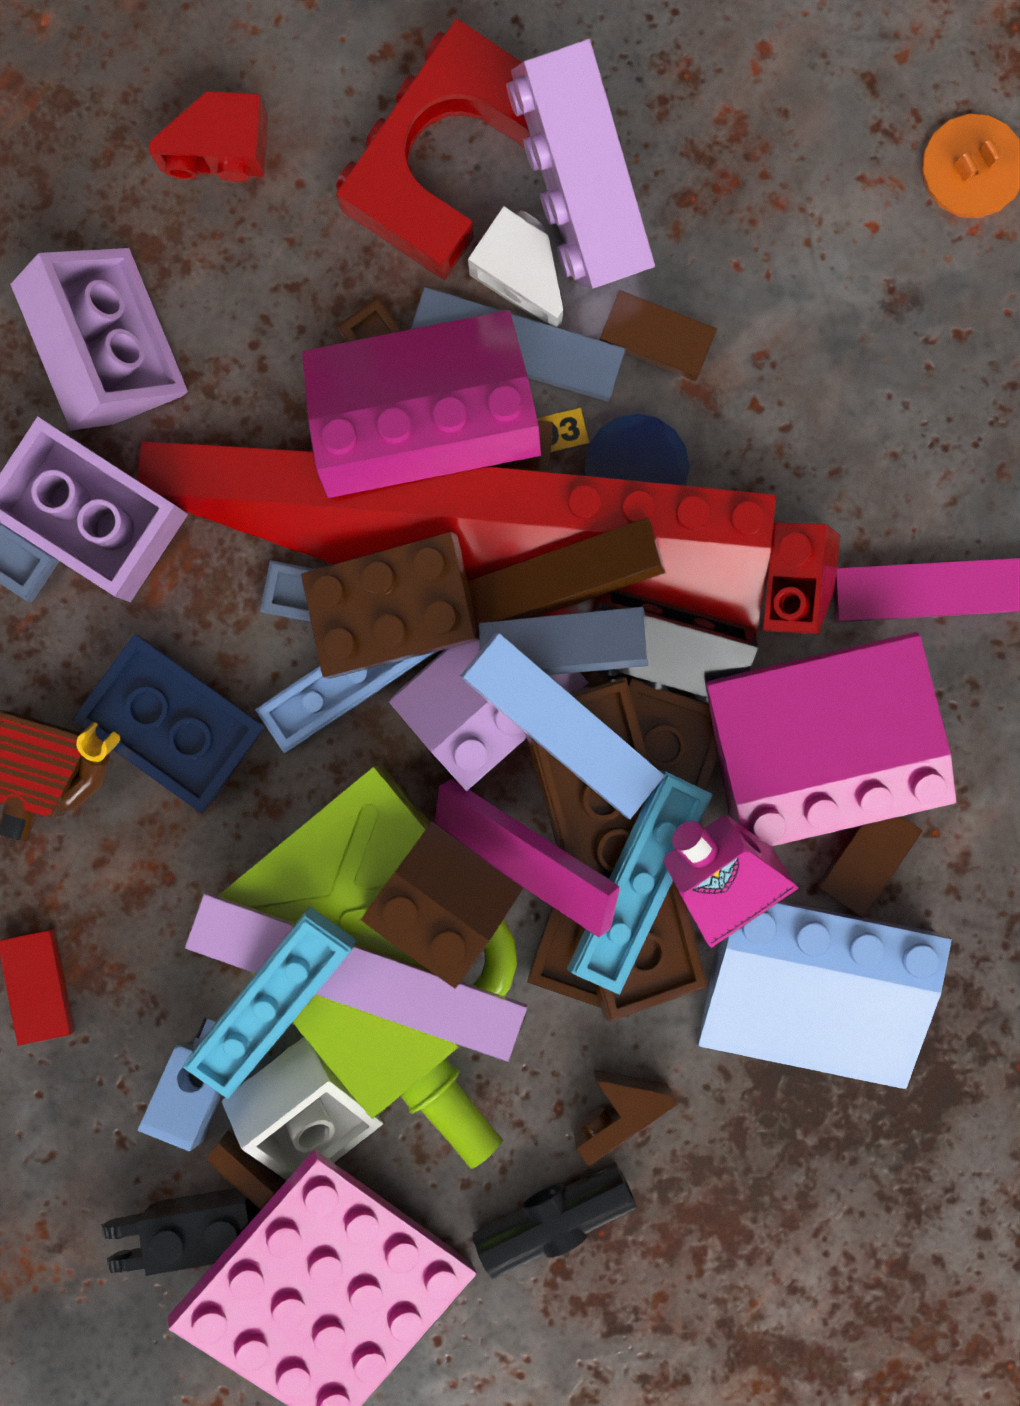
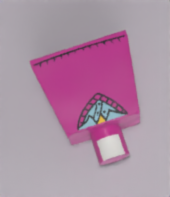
[663,816,798,948]

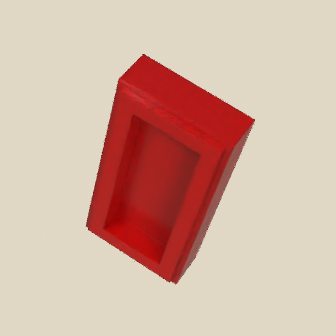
[0,928,75,1046]

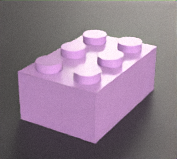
[0,416,188,602]

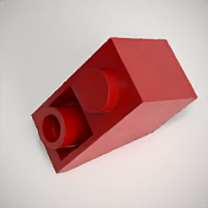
[149,91,268,182]
[763,522,840,634]

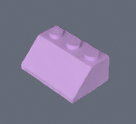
[11,248,188,431]
[388,640,588,791]

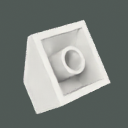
[222,1037,383,1180]

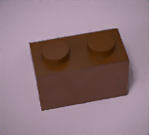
[360,821,523,989]

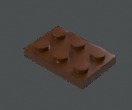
[301,532,479,679]

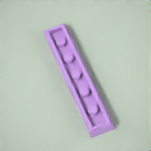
[185,892,527,1062]

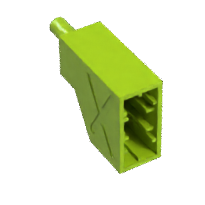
[218,765,517,1169]

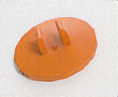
[921,114,1020,219]

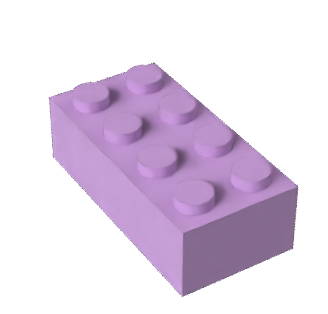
[506,38,655,289]

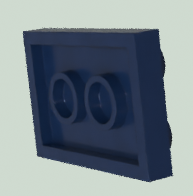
[72,634,267,814]

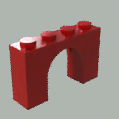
[336,18,530,281]

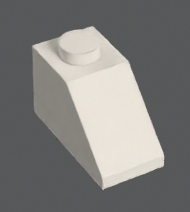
[468,206,563,328]

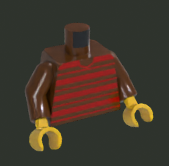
[0,710,120,841]

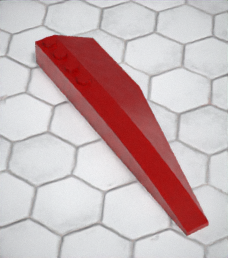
[137,442,776,637]

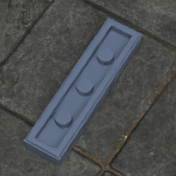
[411,287,625,403]

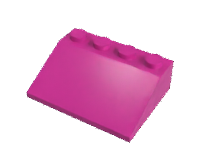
[302,310,541,498]
[705,632,957,847]

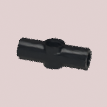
[472,1162,637,1280]

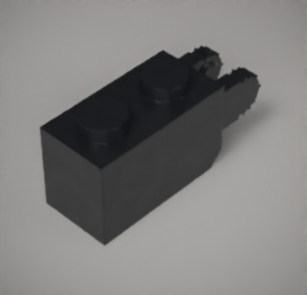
[101,1188,260,1276]

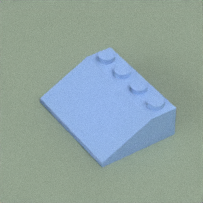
[697,900,952,1089]

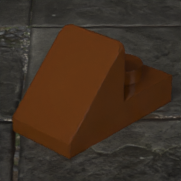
[574,1070,678,1167]

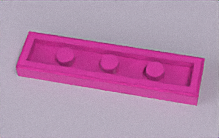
[834,558,1020,622]
[434,779,620,937]

